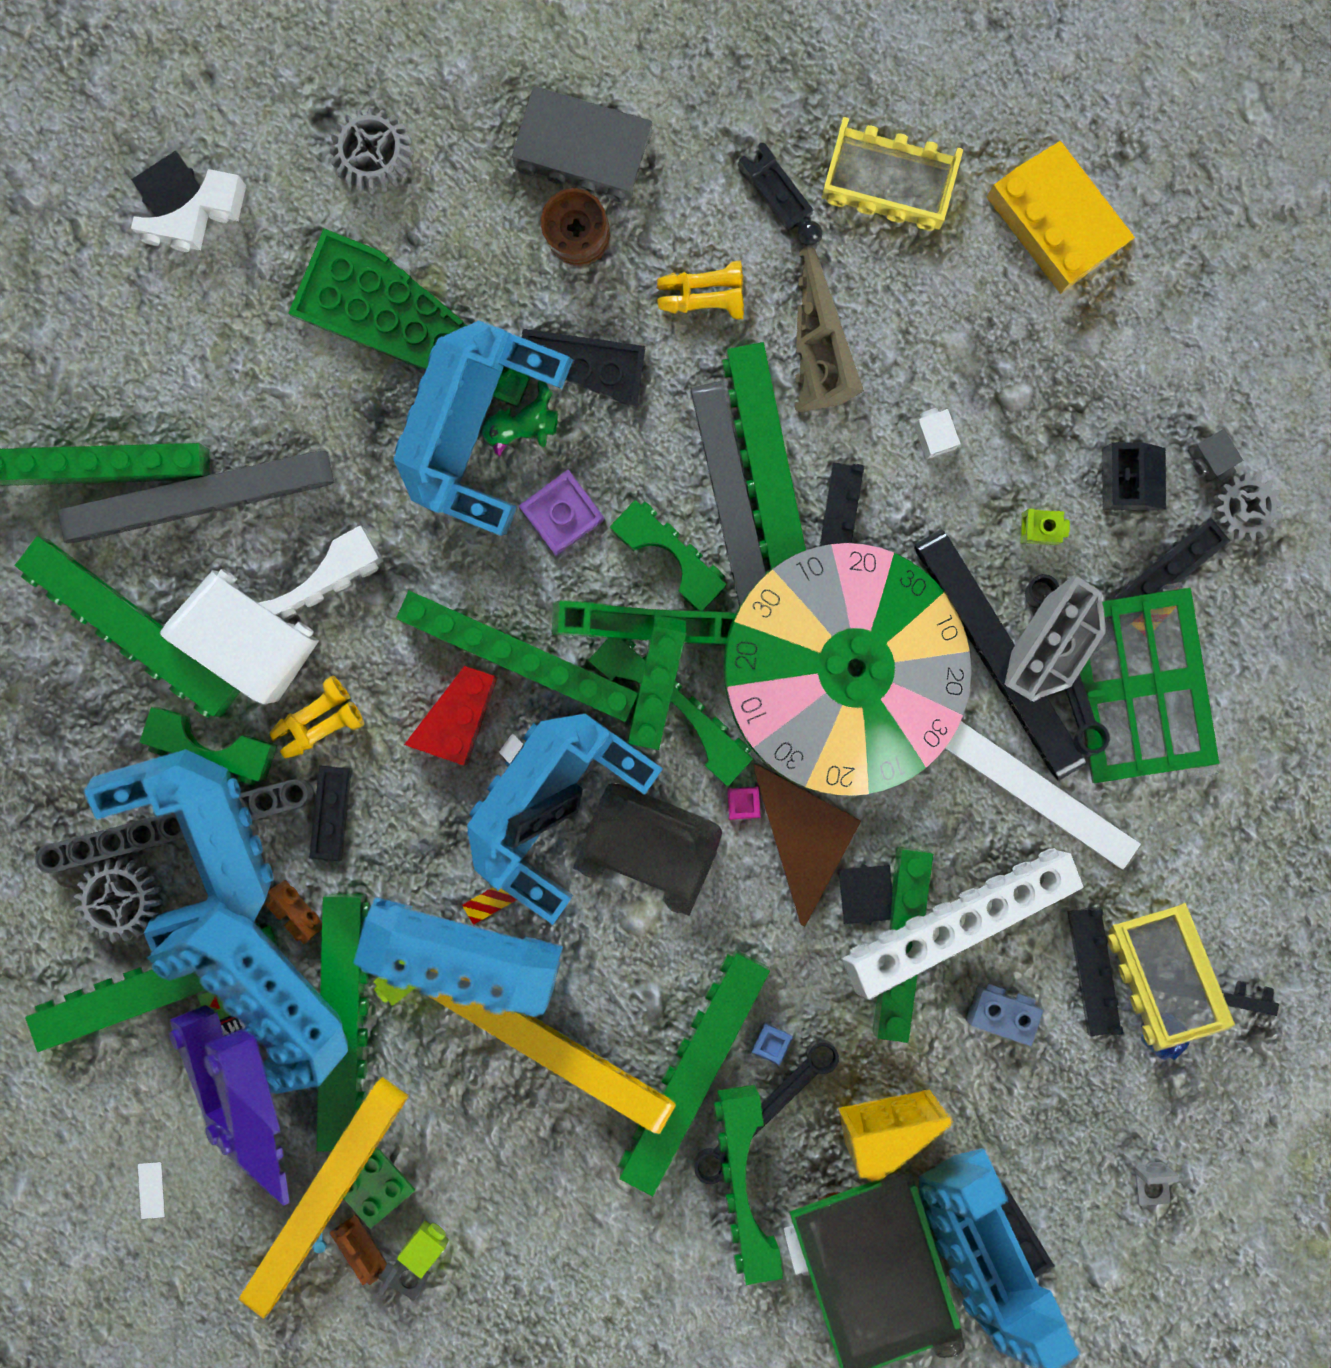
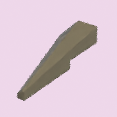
[795,246,864,412]

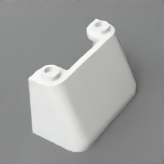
[160,569,319,704]

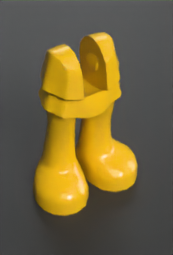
[657,261,744,320]
[269,675,364,758]

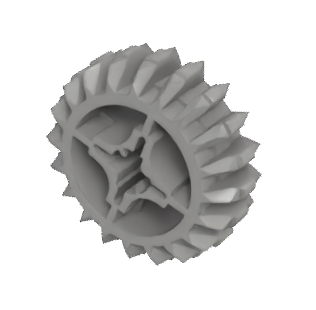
[329,107,414,195]
[73,857,162,942]

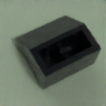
[1102,442,1166,510]

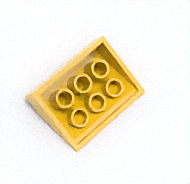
[986,140,1135,294]
[838,1089,952,1180]

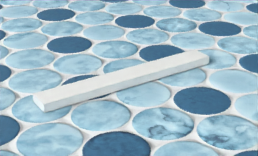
[945,721,1141,870]

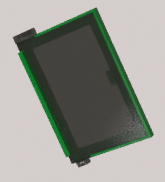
[789,1166,965,1368]

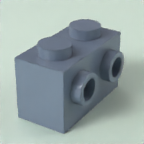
[966,983,1043,1046]

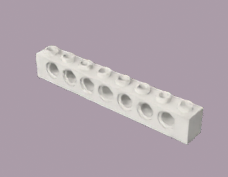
[842,848,1084,1000]

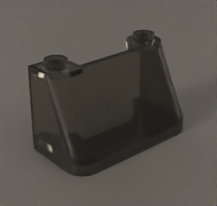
[573,783,722,916]

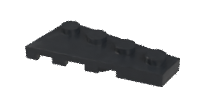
[521,329,646,409]

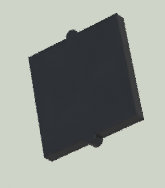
[131,150,201,217]
[838,864,892,925]

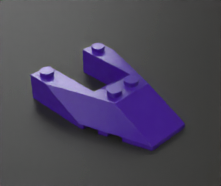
[169,1005,289,1206]

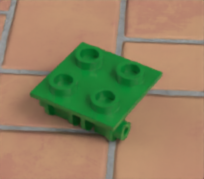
[344,1146,416,1229]

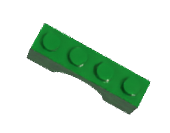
[610,500,727,611]
[628,615,686,750]
[139,707,278,785]

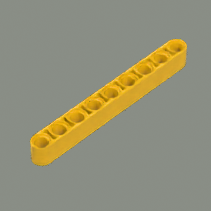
[427,968,676,1134]
[238,1077,409,1319]

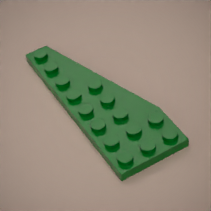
[288,228,530,408]

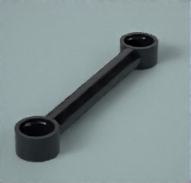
[1025,574,1110,756]
[694,1039,839,1184]

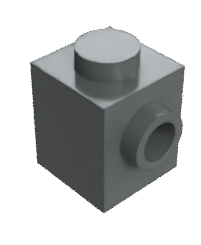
[1188,429,1244,481]

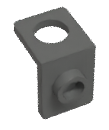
[378,1260,430,1300]

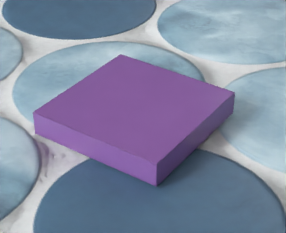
[519,469,605,556]

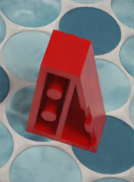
[404,666,498,765]

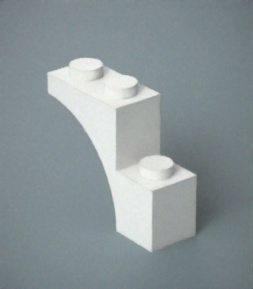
[131,169,246,252]

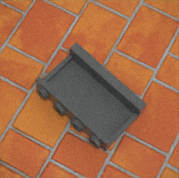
[512,86,653,202]

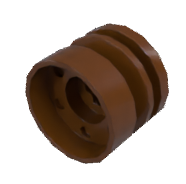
[540,188,611,267]

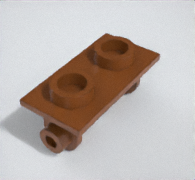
[265,880,322,945]
[329,1215,387,1285]

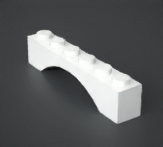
[258,525,384,621]

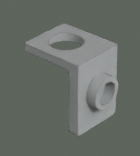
[1135,1162,1179,1206]

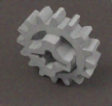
[1212,473,1284,542]

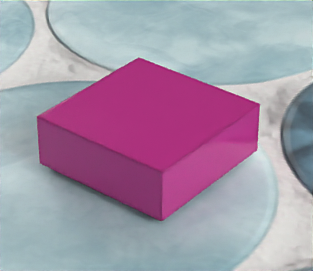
[727,787,761,820]

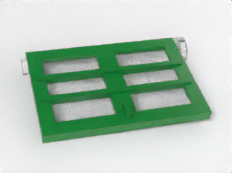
[1080,582,1220,784]

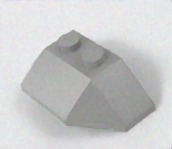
[1005,575,1105,701]

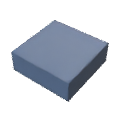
[751,1022,793,1066]

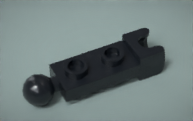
[738,142,823,246]

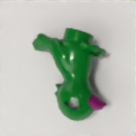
[482,380,558,457]

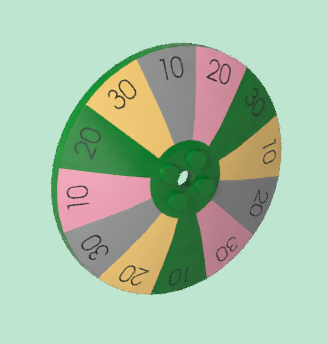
[723,543,971,796]

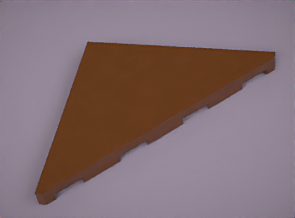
[753,764,861,927]

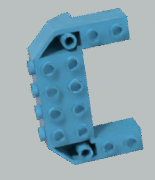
[393,321,573,536]
[467,714,663,925]
[84,750,274,952]
[354,897,563,1017]
[147,902,348,1094]
[919,1149,1080,1368]

